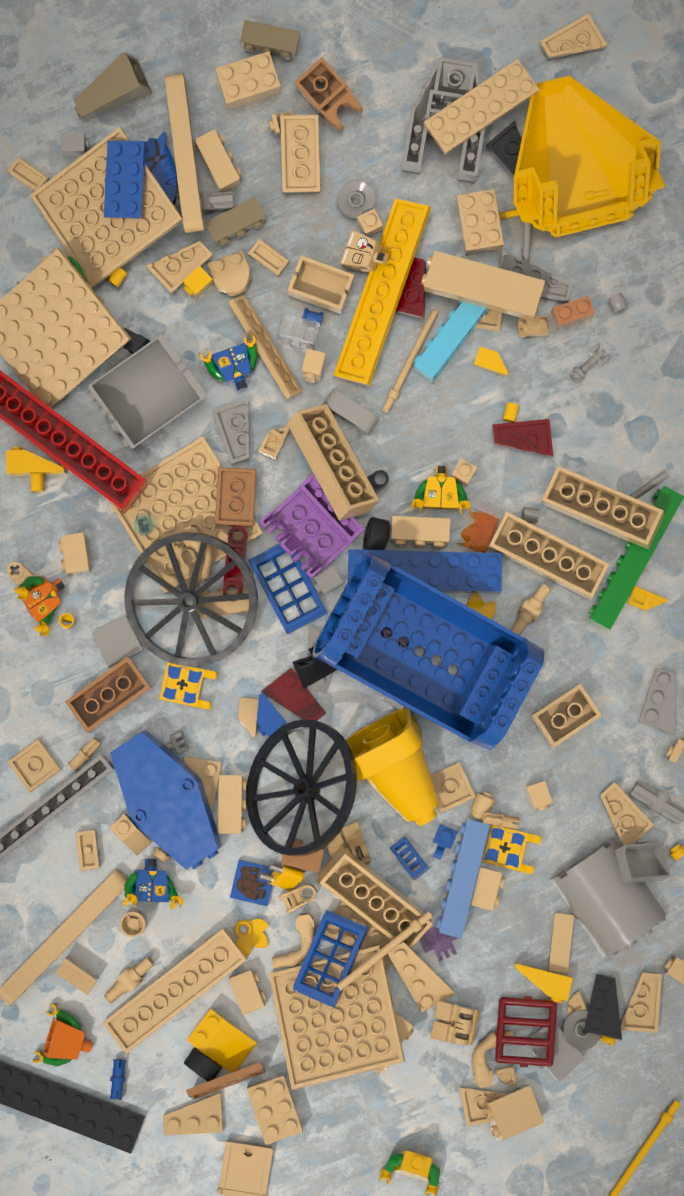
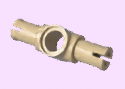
[510,583,551,635]
[104,956,154,1004]

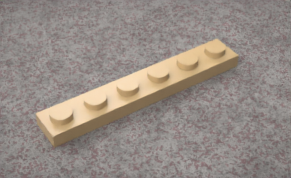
[228,295,303,399]

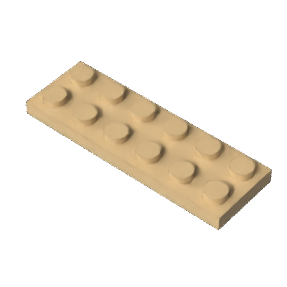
[424,59,539,155]

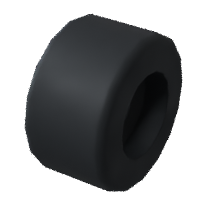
[363,517,390,550]
[184,1048,222,1081]

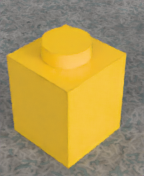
[183,265,213,298]

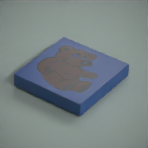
[230,860,274,906]

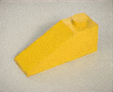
[6,447,66,476]
[514,963,573,1003]

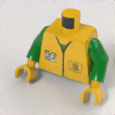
[411,466,471,514]
[379,1150,440,1196]

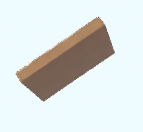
[215,467,256,527]

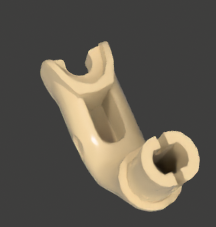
[181,526,214,589]
[272,913,315,969]
[472,1030,514,1088]

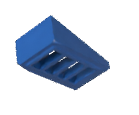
[390,837,430,880]

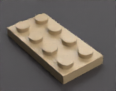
[280,115,320,193]
[324,901,393,971]

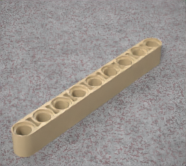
[165,73,204,233]
[0,869,127,1007]

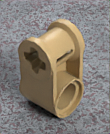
[6,562,35,586]
[278,884,317,914]

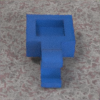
[433,824,458,860]

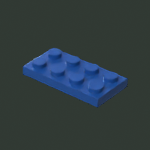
[104,141,146,219]

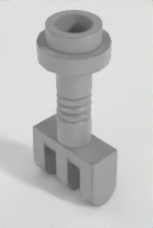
[571,344,611,382]
[165,731,189,754]

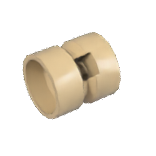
[120,910,147,937]

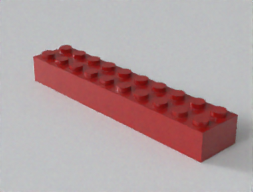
[0,370,148,514]

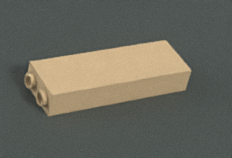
[421,251,545,321]

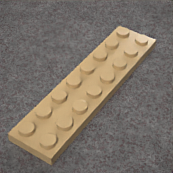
[103,928,248,1054]

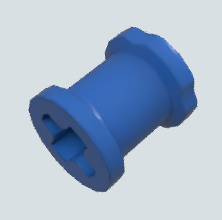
[301,307,324,329]

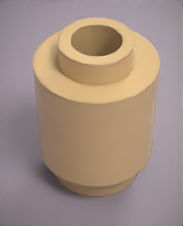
[470,791,495,820]

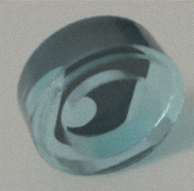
[134,516,154,536]

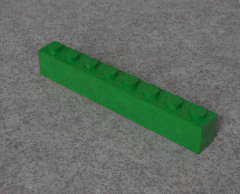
[588,486,684,631]

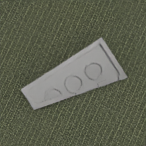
[498,249,573,303]

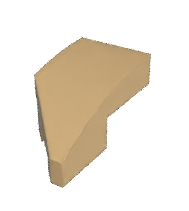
[258,425,290,460]
[238,698,259,738]

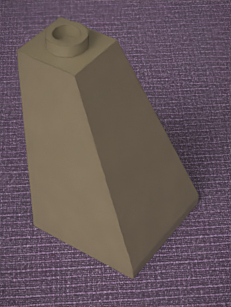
[74,52,152,120]

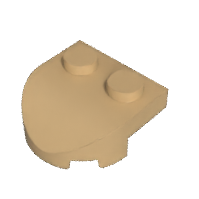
[207,251,252,296]

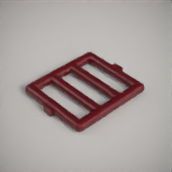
[495,996,557,1068]

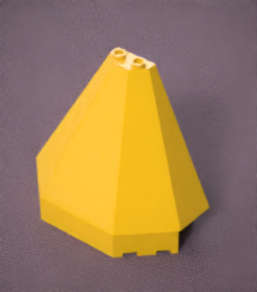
[514,75,666,237]

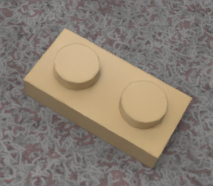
[75,830,100,871]

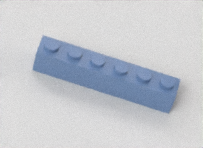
[436,819,490,939]

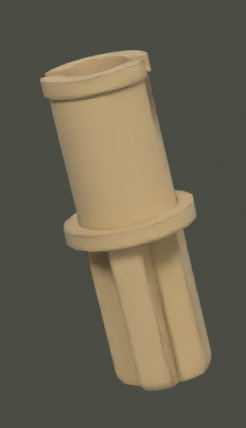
[67,737,101,772]
[482,812,520,829]

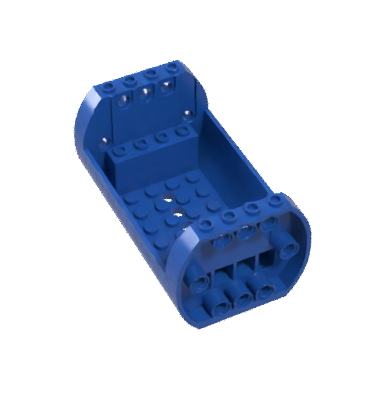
[313,553,544,751]

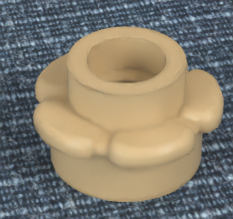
[153,847,171,863]

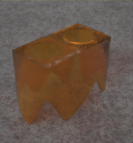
[456,507,499,553]

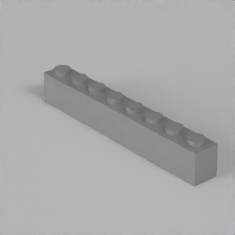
[0,754,115,861]

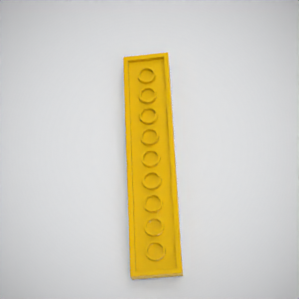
[334,198,431,386]

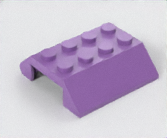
[259,473,365,579]

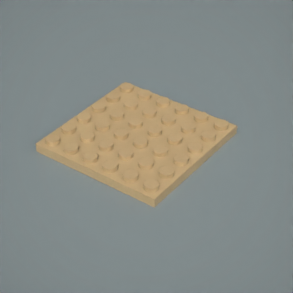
[30,127,183,288]
[0,249,131,409]
[109,436,263,594]
[269,945,406,1090]

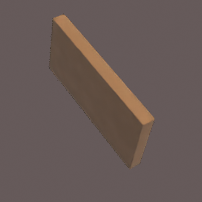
[186,1062,266,1099]

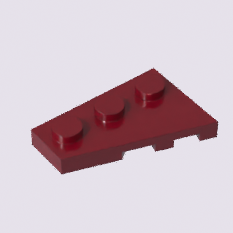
[395,257,426,319]

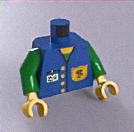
[199,333,258,391]
[123,858,183,909]

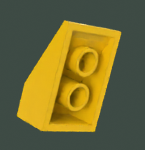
[187,1007,258,1073]

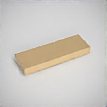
[548,913,574,973]

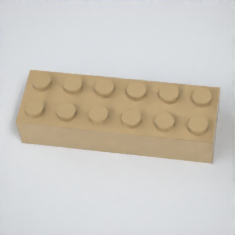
[287,404,380,521]
[542,466,665,550]
[488,512,610,600]
[317,846,433,948]

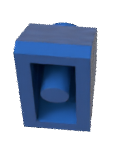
[256,693,287,737]

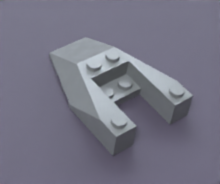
[402,57,485,182]

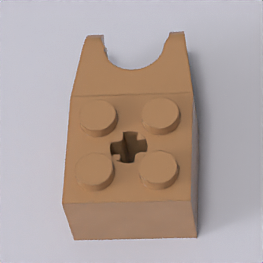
[294,57,363,131]

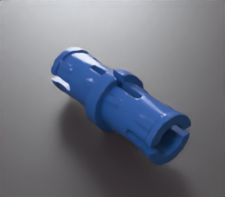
[110,1059,126,1100]

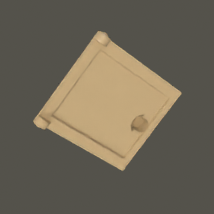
[217,1141,273,1196]

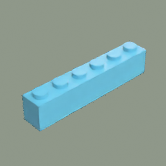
[414,301,489,383]

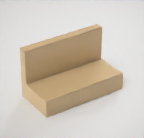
[55,956,99,995]

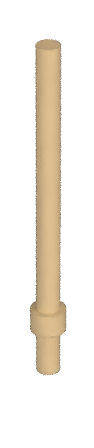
[382,310,439,414]
[336,911,433,991]

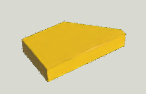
[474,346,508,376]
[627,586,667,611]

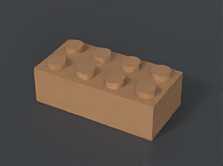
[65,657,152,734]

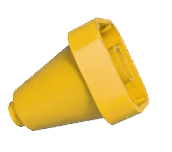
[342,707,439,826]

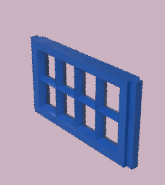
[248,544,328,635]
[292,910,368,1008]

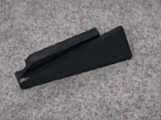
[292,631,384,688]

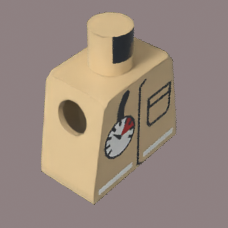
[340,230,388,272]

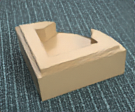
[567,991,587,1016]
[494,1066,517,1086]

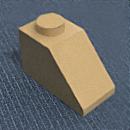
[110,814,152,855]

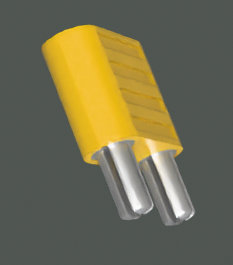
[258,863,304,891]

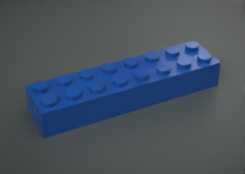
[347,549,502,594]

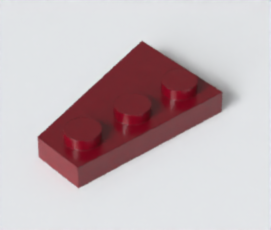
[492,419,554,457]
[261,668,327,721]

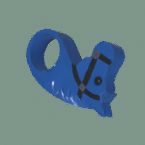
[145,131,178,206]

